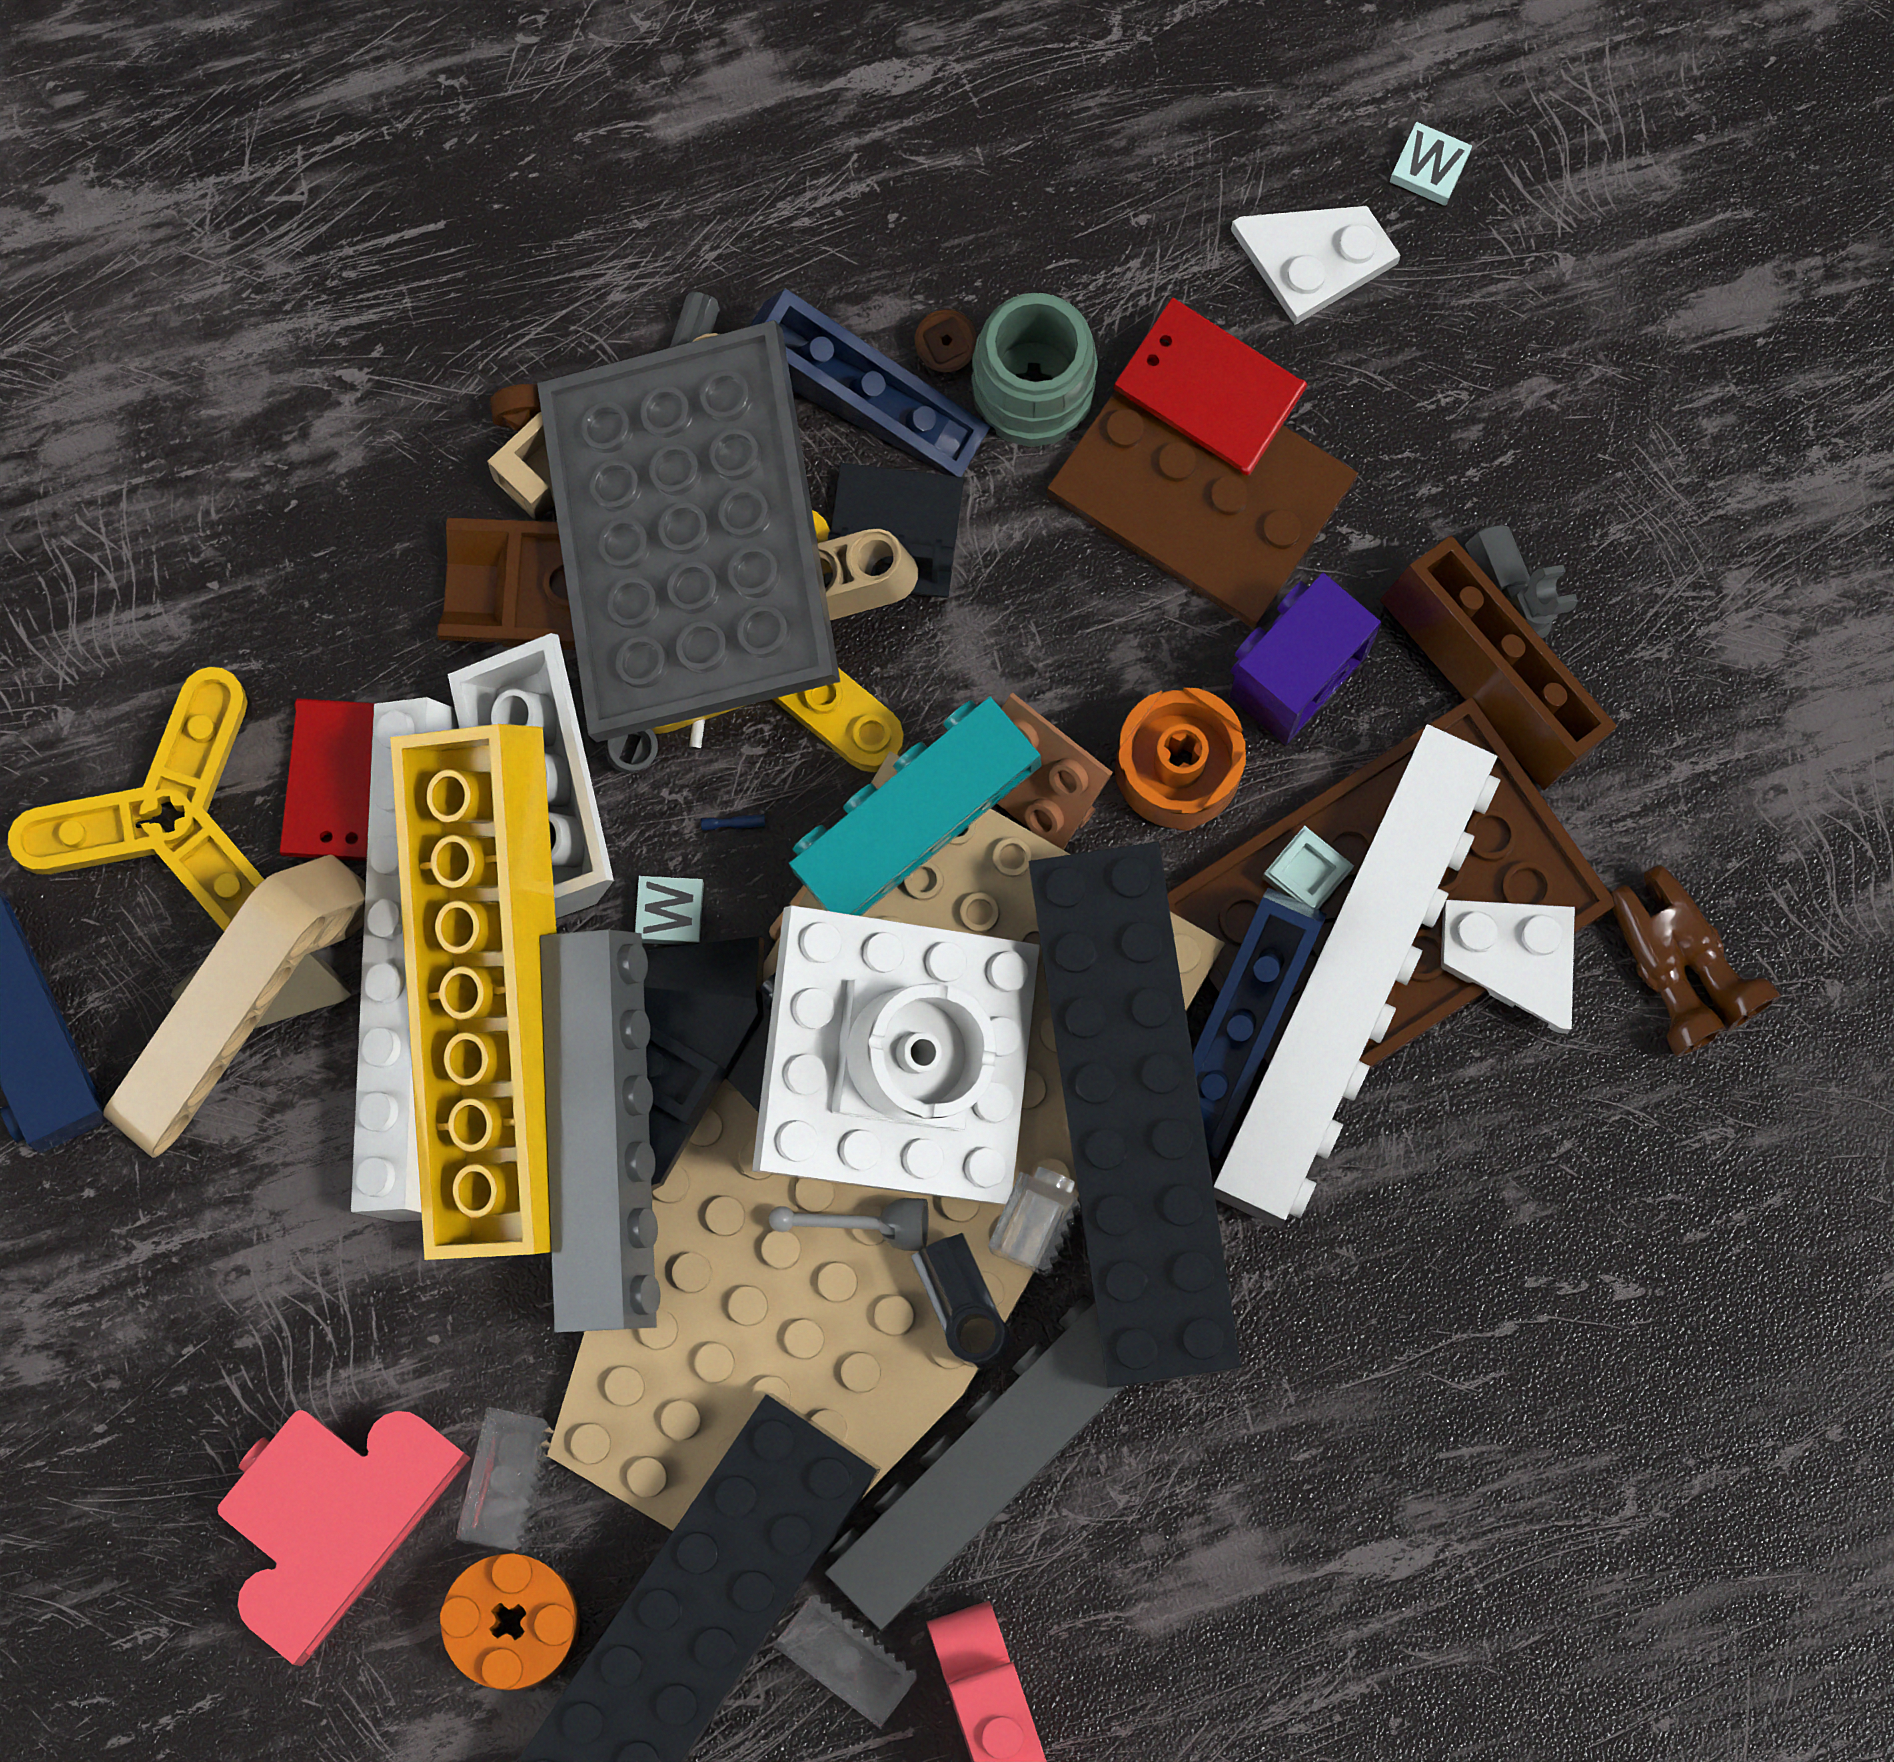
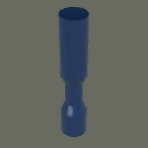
[701,814,765,831]

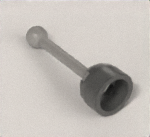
[769,1198,929,1251]

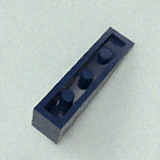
[749,288,990,477]
[1193,888,1327,1159]
[0,889,108,1154]

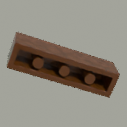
[1380,535,1618,790]

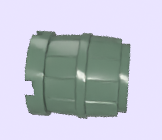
[971,293,1098,447]

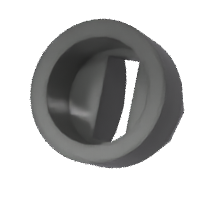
[605,729,658,773]

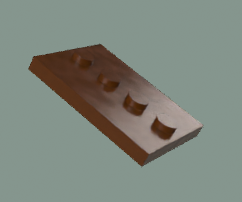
[1047,390,1359,629]

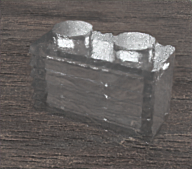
[988,1167,1080,1277]
[456,1407,554,1555]
[774,1595,917,1729]

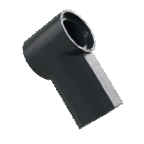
[911,1233,1010,1368]

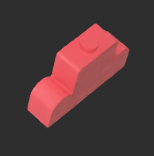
[218,1410,471,1666]
[926,1600,1047,1762]

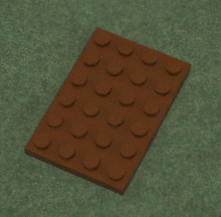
[1167,697,1615,1070]

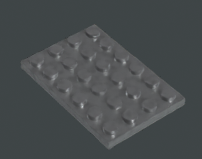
[537,320,840,742]

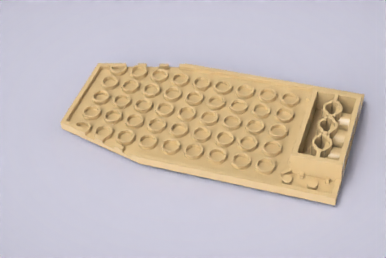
[547,751,1225,1531]

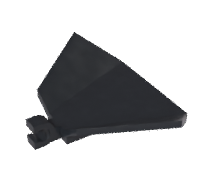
[644,936,764,1191]

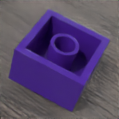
[1229,572,1381,746]

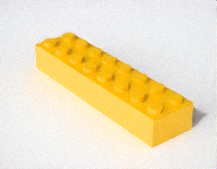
[390,724,557,1260]

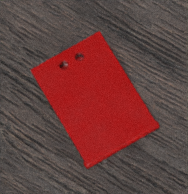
[1113,297,1307,476]
[280,698,377,861]

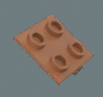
[997,693,1113,850]

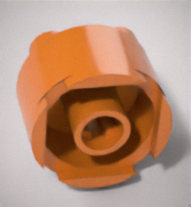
[1115,688,1246,831]
[440,1553,580,1691]

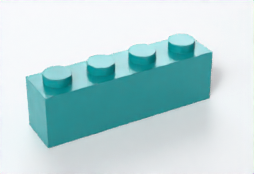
[789,696,1042,916]

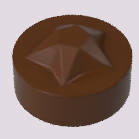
[915,308,978,372]
[490,384,541,431]

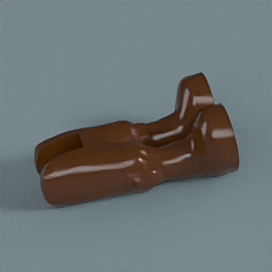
[1610,864,1781,1058]

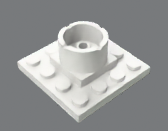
[752,905,1040,1205]

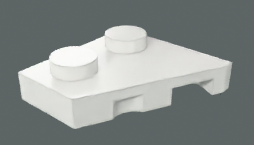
[1231,206,1401,325]
[1441,900,1575,1034]

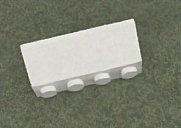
[448,633,614,918]

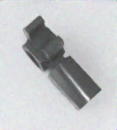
[1465,525,1578,639]

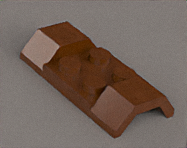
[437,518,576,650]

